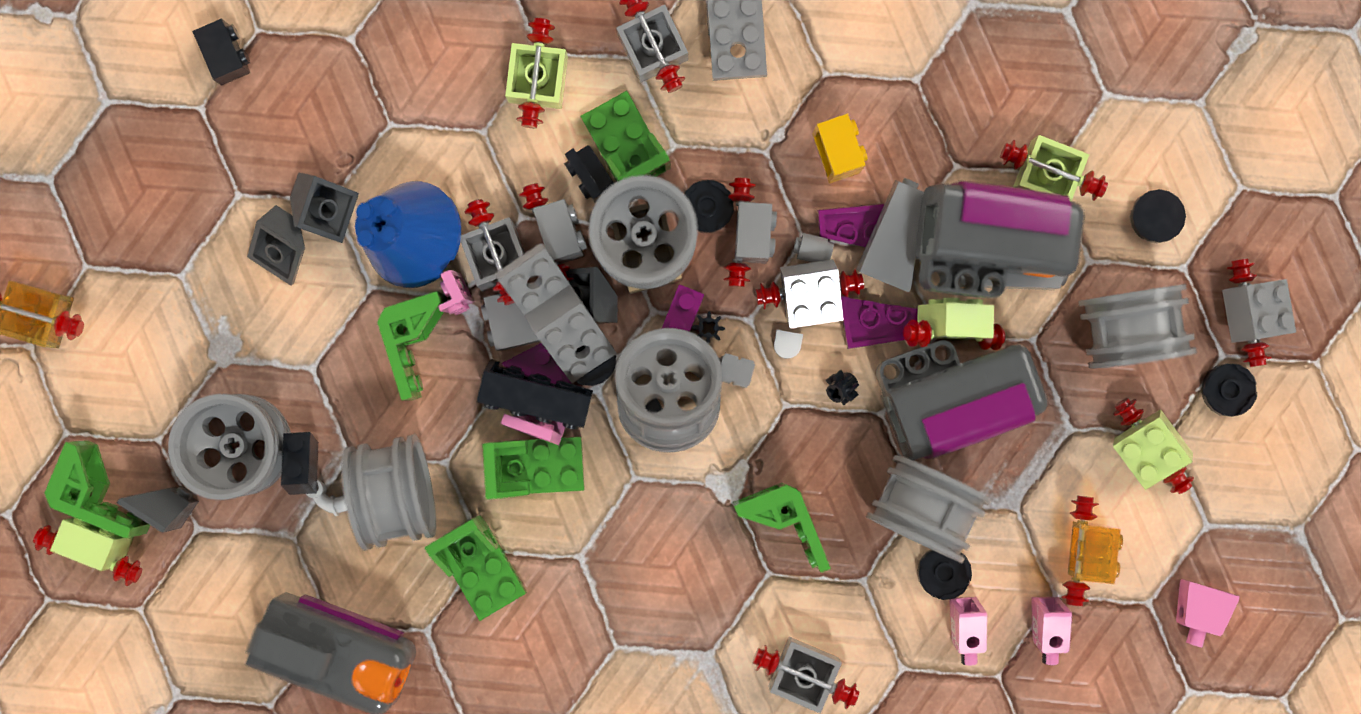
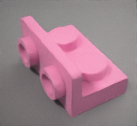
[438,270,475,315]
[501,414,565,445]

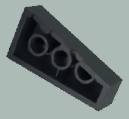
[477,359,593,429]

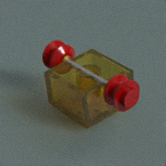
[0,280,84,349]
[1061,495,1123,606]

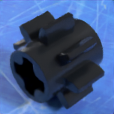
[692,311,725,344]
[826,370,859,405]

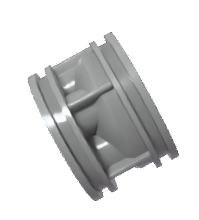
[589,176,697,289]
[615,328,722,452]
[168,394,291,500]

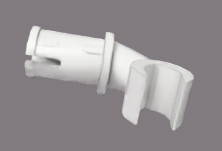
[306,480,347,516]

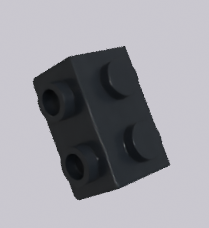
[564,145,614,204]

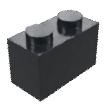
[192,18,250,86]
[281,432,319,495]

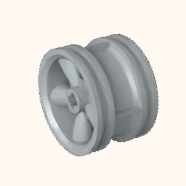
[1078,284,1197,369]
[342,434,436,550]
[866,455,991,563]

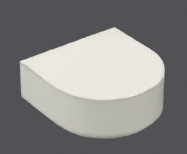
[774,330,803,359]

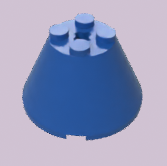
[355,181,461,288]

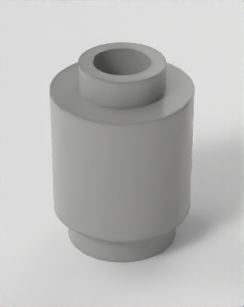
[793,233,834,262]

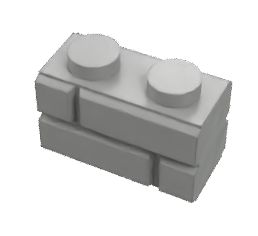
[718,353,755,388]

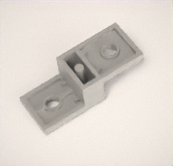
[706,0,767,81]
[495,243,617,383]

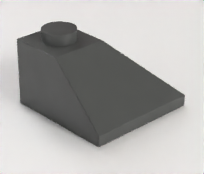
[290,172,359,243]
[247,205,305,286]
[566,267,618,324]
[117,486,199,533]

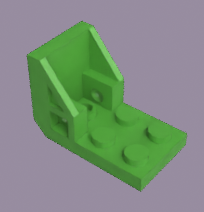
[580,91,671,182]
[377,291,447,401]
[483,437,585,499]
[44,440,150,539]
[733,483,831,573]
[424,515,527,621]

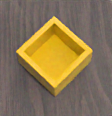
[812,114,868,184]

